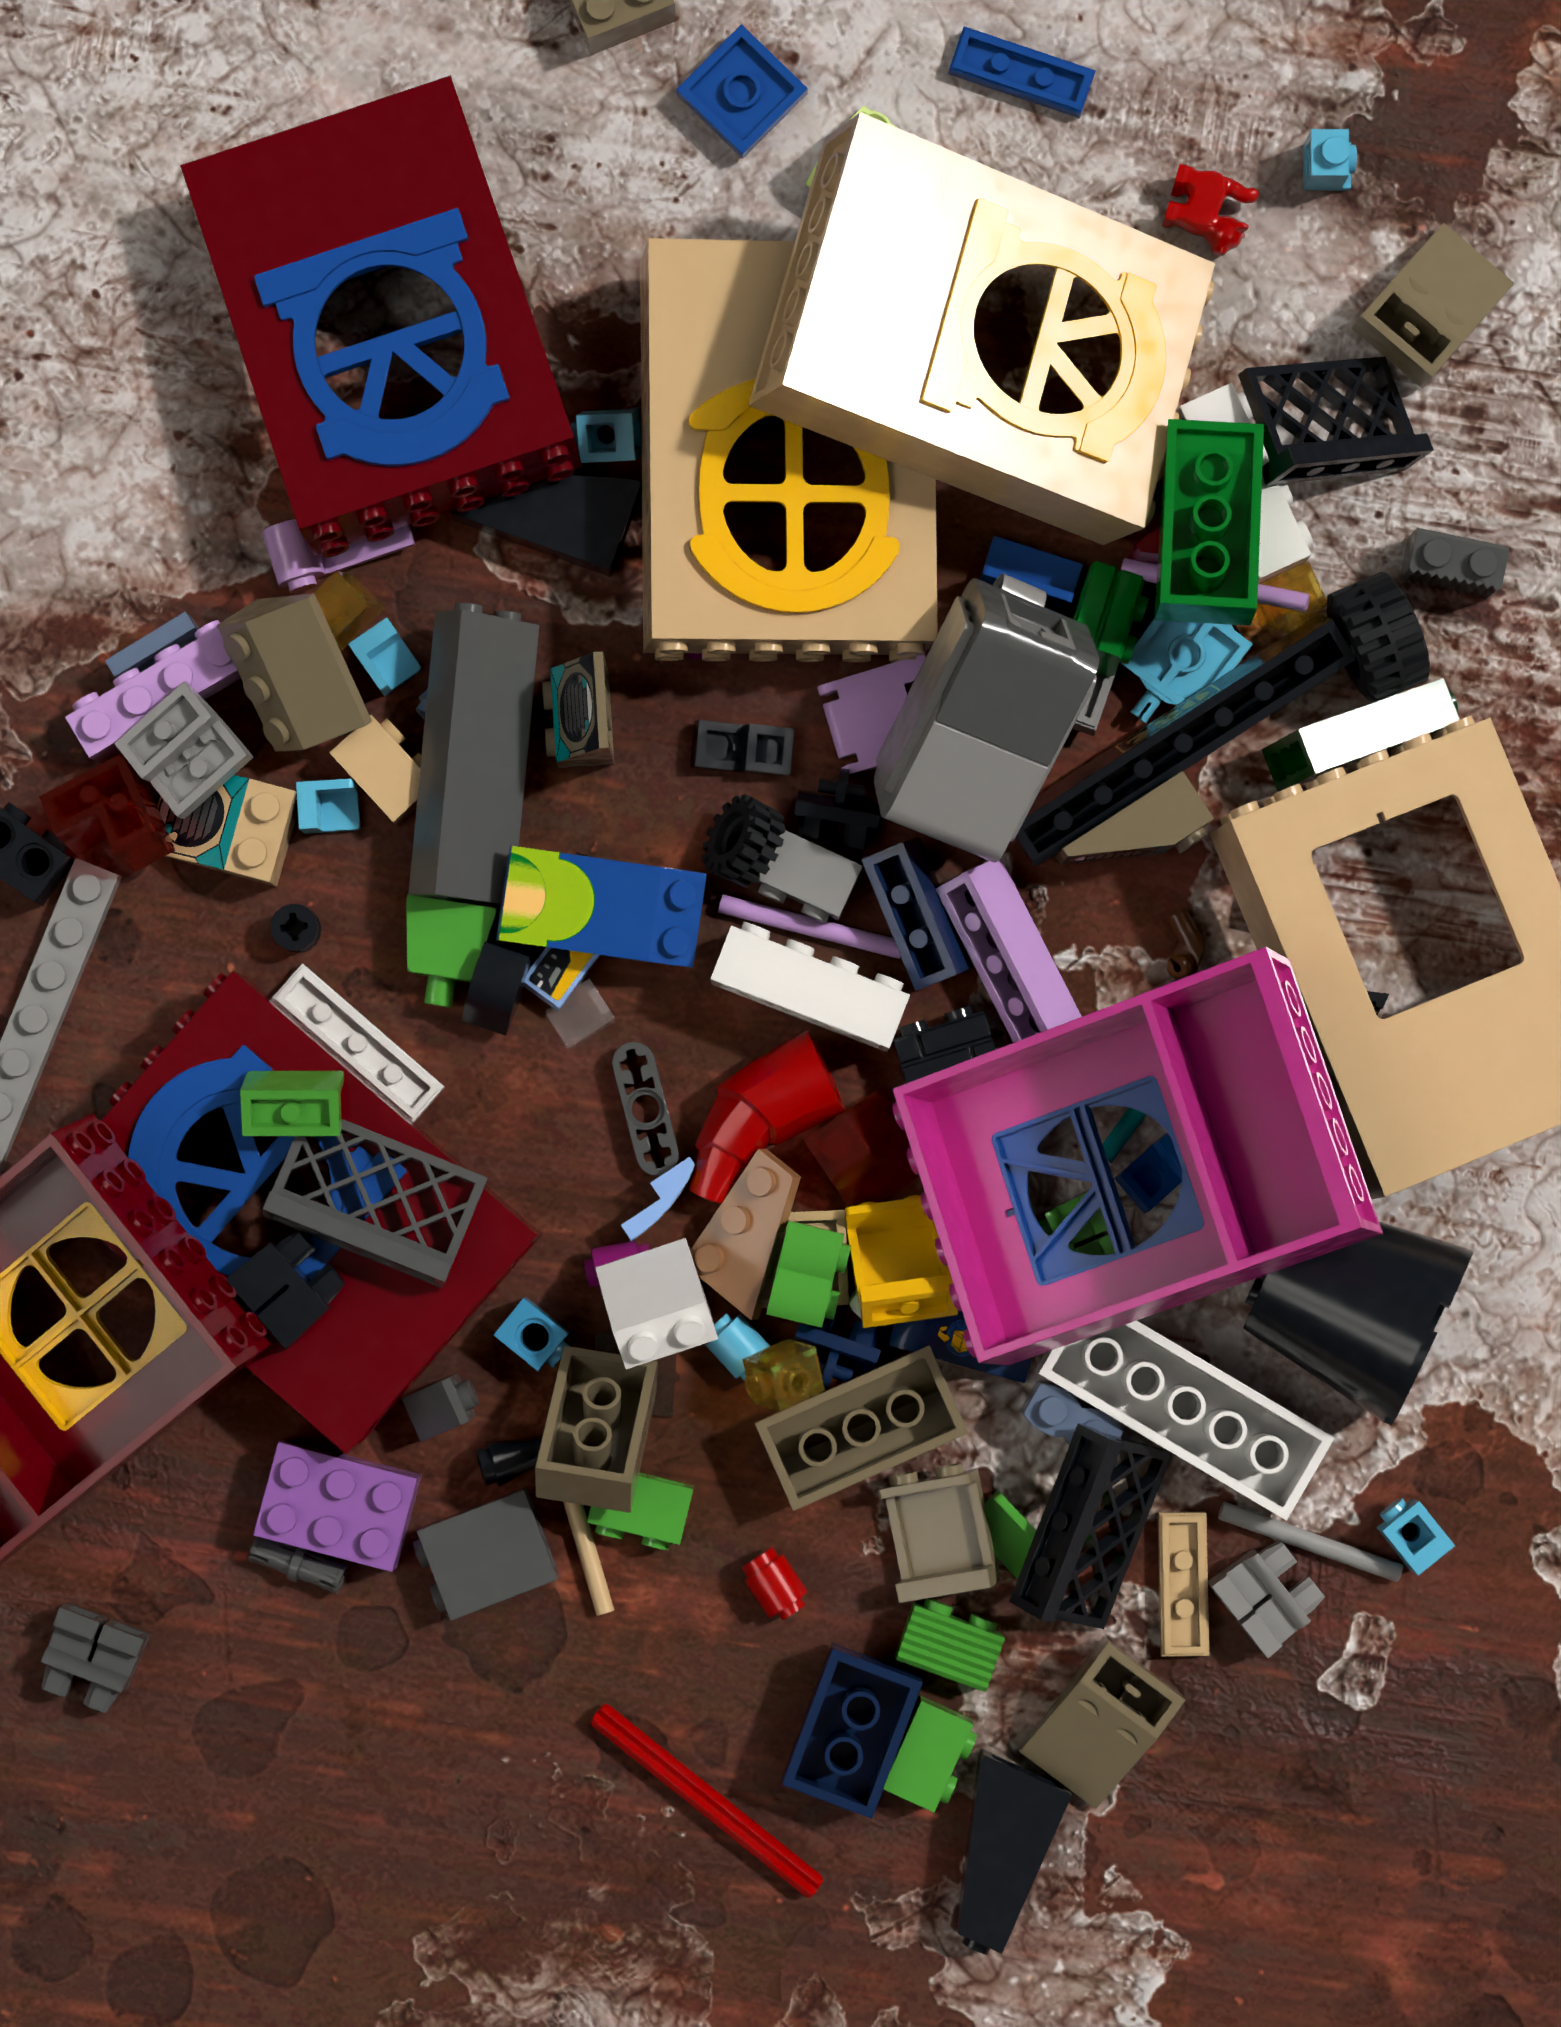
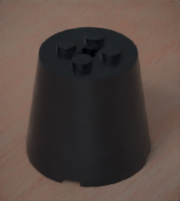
[1243,1222,1473,1426]

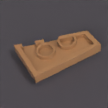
[690,1149,801,1320]

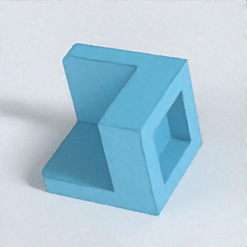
[348,617,421,696]
[296,779,360,834]

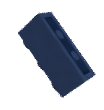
[862,837,973,991]

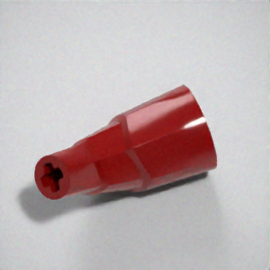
[688,1030,845,1204]

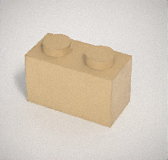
[329,715,422,827]

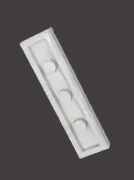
[272,964,445,1123]

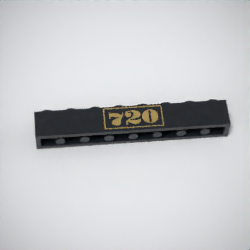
[1015,613,1356,866]

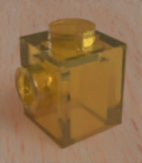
[1254,561,1327,635]
[742,1339,825,1412]

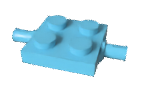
[1120,616,1253,723]

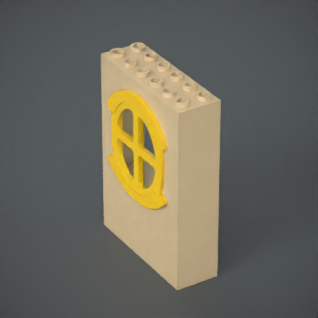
[640,238,938,662]

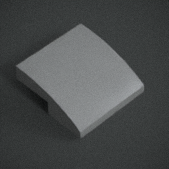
[114,681,254,819]

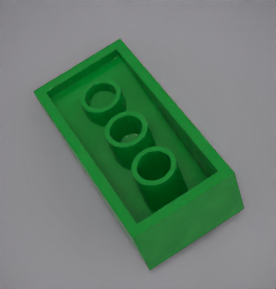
[1155,419,1264,626]

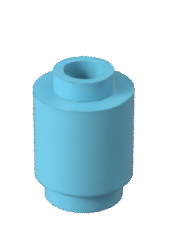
[705,1313,775,1384]

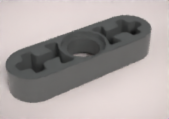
[612,1042,679,1176]

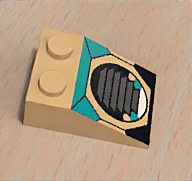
[140,775,298,887]

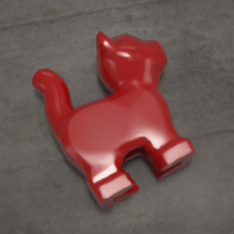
[1162,164,1259,256]

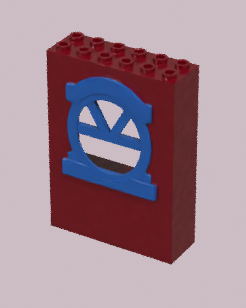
[180,75,583,557]
[96,971,543,1455]

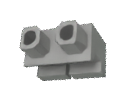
[1208,1541,1325,1658]

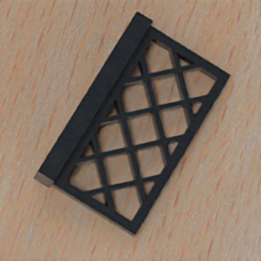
[1238,356,1434,486]
[1009,1423,1172,1629]

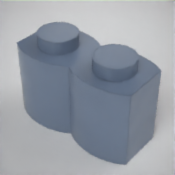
[1020,1381,1123,1445]

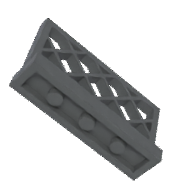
[263,1119,488,1289]

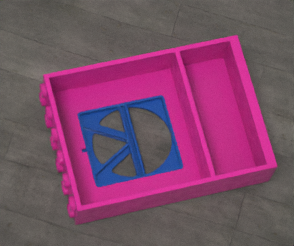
[892,947,1383,1366]

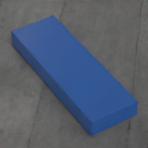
[948,26,1096,118]

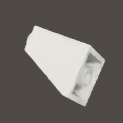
[595,1238,718,1369]

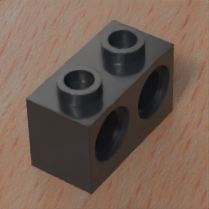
[0,801,75,906]

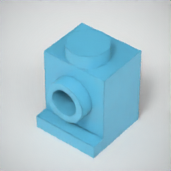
[1303,129,1357,191]
[571,407,642,463]
[1376,1498,1455,1576]

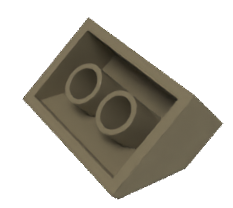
[217,593,372,752]

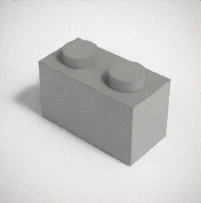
[757,830,863,924]

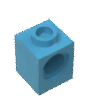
[494,1297,570,1371]

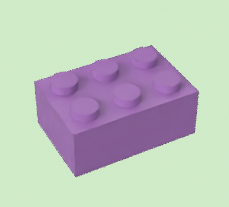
[253,1439,422,1572]

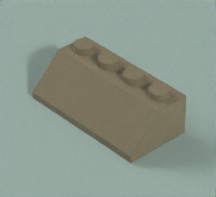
[755,1345,968,1511]

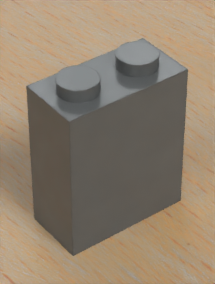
[413,1487,560,1621]

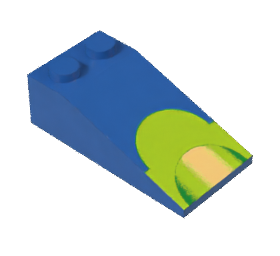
[496,845,707,968]

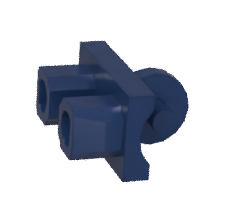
[790,1314,881,1390]

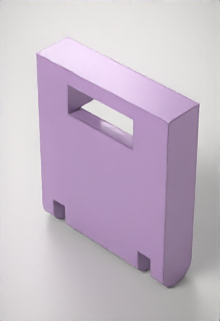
[817,654,926,776]

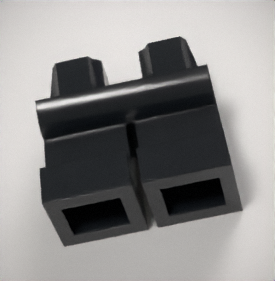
[226,1231,347,1349]

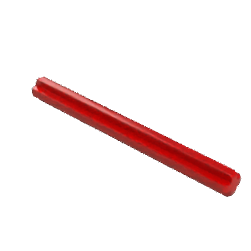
[590,1703,823,1898]

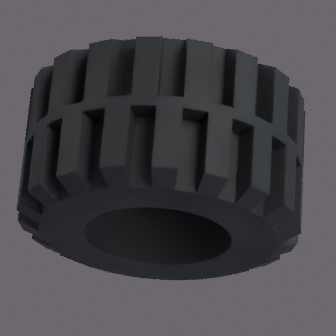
[1326,572,1430,703]

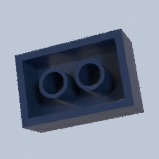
[782,1642,923,1819]

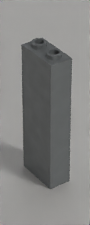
[408,603,539,906]

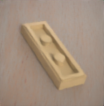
[1157,1511,1209,1656]

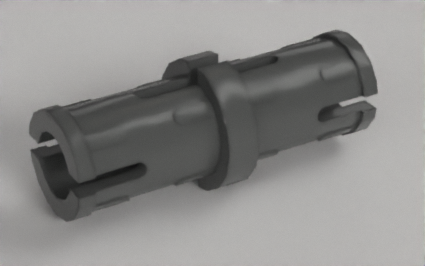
[248,1536,348,1594]

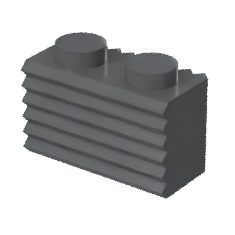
[1400,528,1509,600]

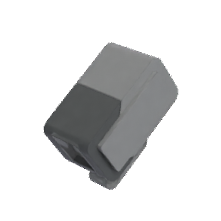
[874,573,1099,863]

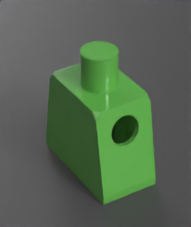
[406,895,500,1008]

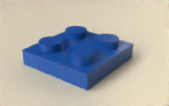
[676,24,808,159]

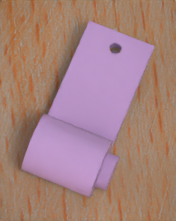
[262,519,415,593]

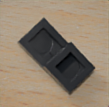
[690,720,794,776]

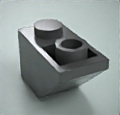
[401,1373,480,1442]

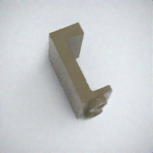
[878,1463,1000,1603]

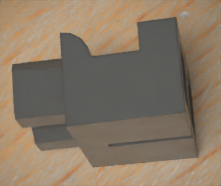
[41,1602,152,1713]

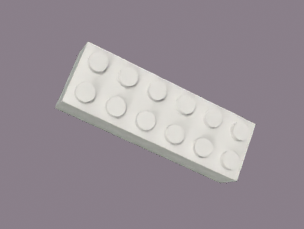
[1035,1320,1335,1521]

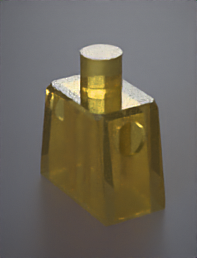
[314,571,386,651]

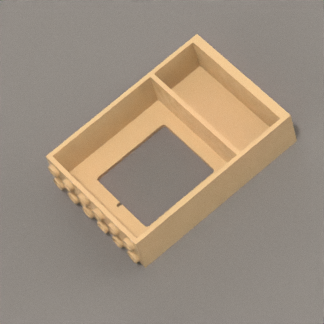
[1209,715,1561,1199]

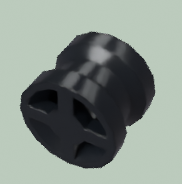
[270,904,322,953]

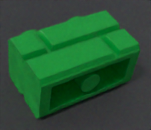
[1073,561,1149,677]

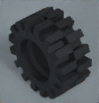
[702,794,785,887]

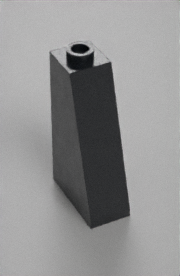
[450,475,642,578]
[956,1749,1072,1955]

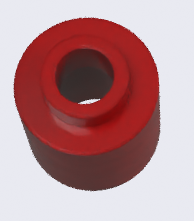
[741,1546,808,1621]

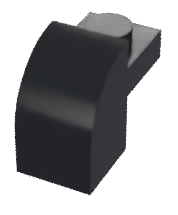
[461,917,538,1036]

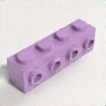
[65,620,241,763]
[936,858,1082,1043]

